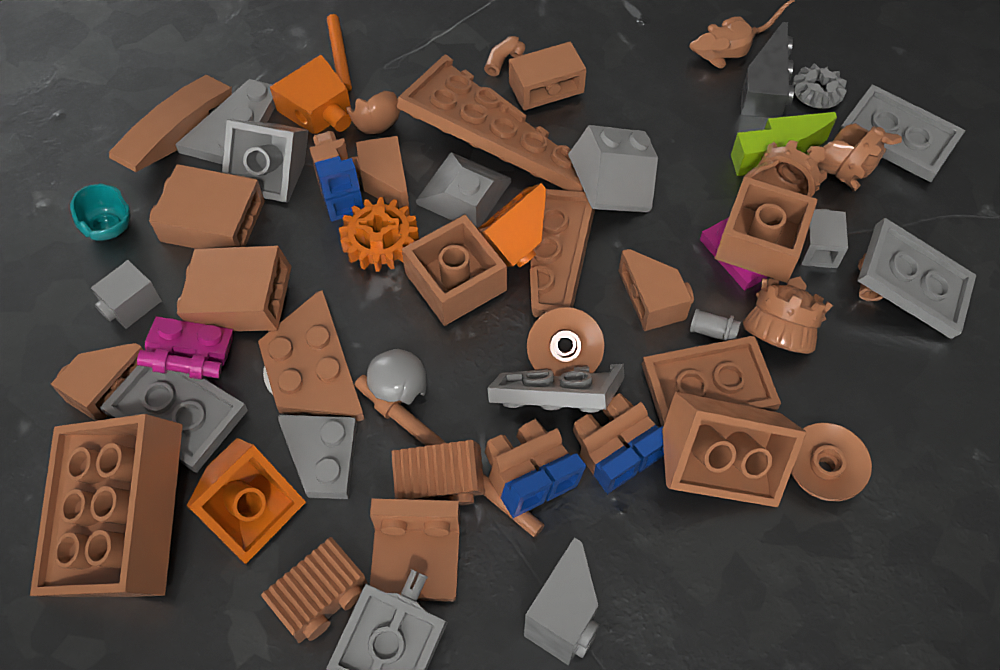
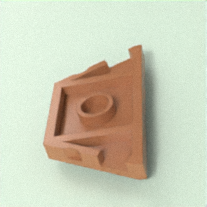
[258,290,365,421]

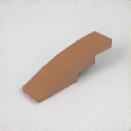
[109,75,232,172]

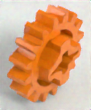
[339,197,419,272]

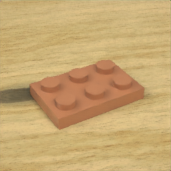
[641,336,781,426]

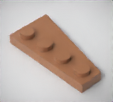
[530,189,595,318]

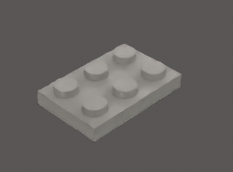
[838,84,966,182]
[857,218,976,339]
[100,366,248,473]

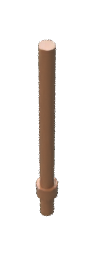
[354,375,545,538]

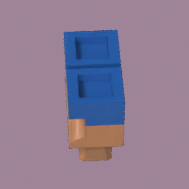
[309,131,364,222]
[573,393,664,494]
[485,419,586,518]

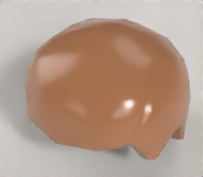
[346,91,400,134]

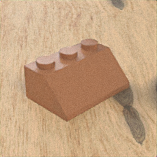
[662,392,807,507]

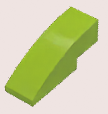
[731,112,837,176]

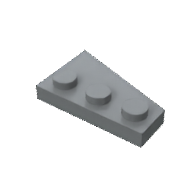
[175,79,275,165]
[488,364,625,413]

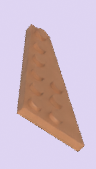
[397,54,584,192]

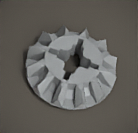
[792,63,847,108]

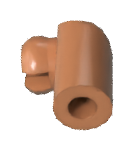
[484,36,525,76]

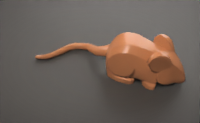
[689,0,795,68]

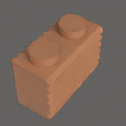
[391,440,485,505]
[261,537,368,644]

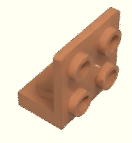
[370,498,461,602]

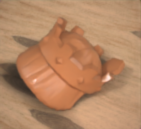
[817,123,902,192]
[745,140,827,197]
[743,276,833,354]

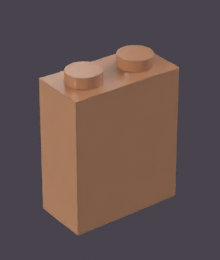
[149,164,265,249]
[177,246,292,331]

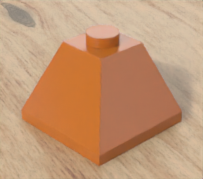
[477,183,546,268]
[187,438,306,564]

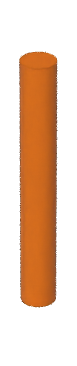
[326,14,352,92]

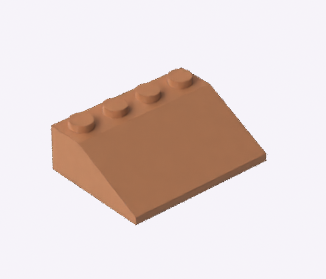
[30,414,183,597]

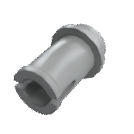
[690,309,741,341]

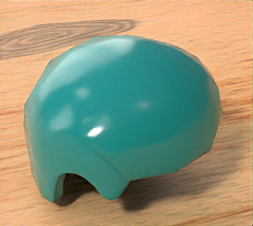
[70,183,131,241]

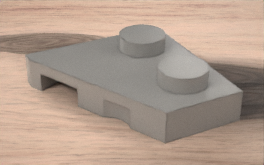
[278,415,357,499]

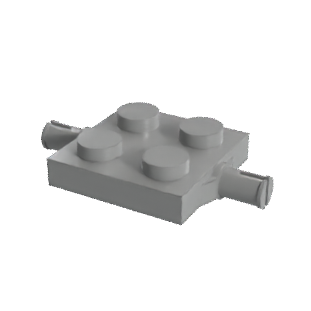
[326,569,448,670]

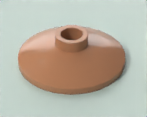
[527,307,605,376]
[791,423,872,501]

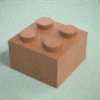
[715,176,818,283]
[402,214,507,326]

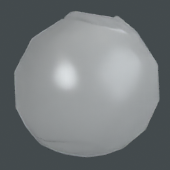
[367,348,427,404]

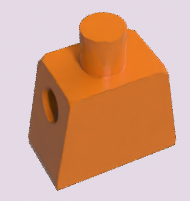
[270,55,351,134]

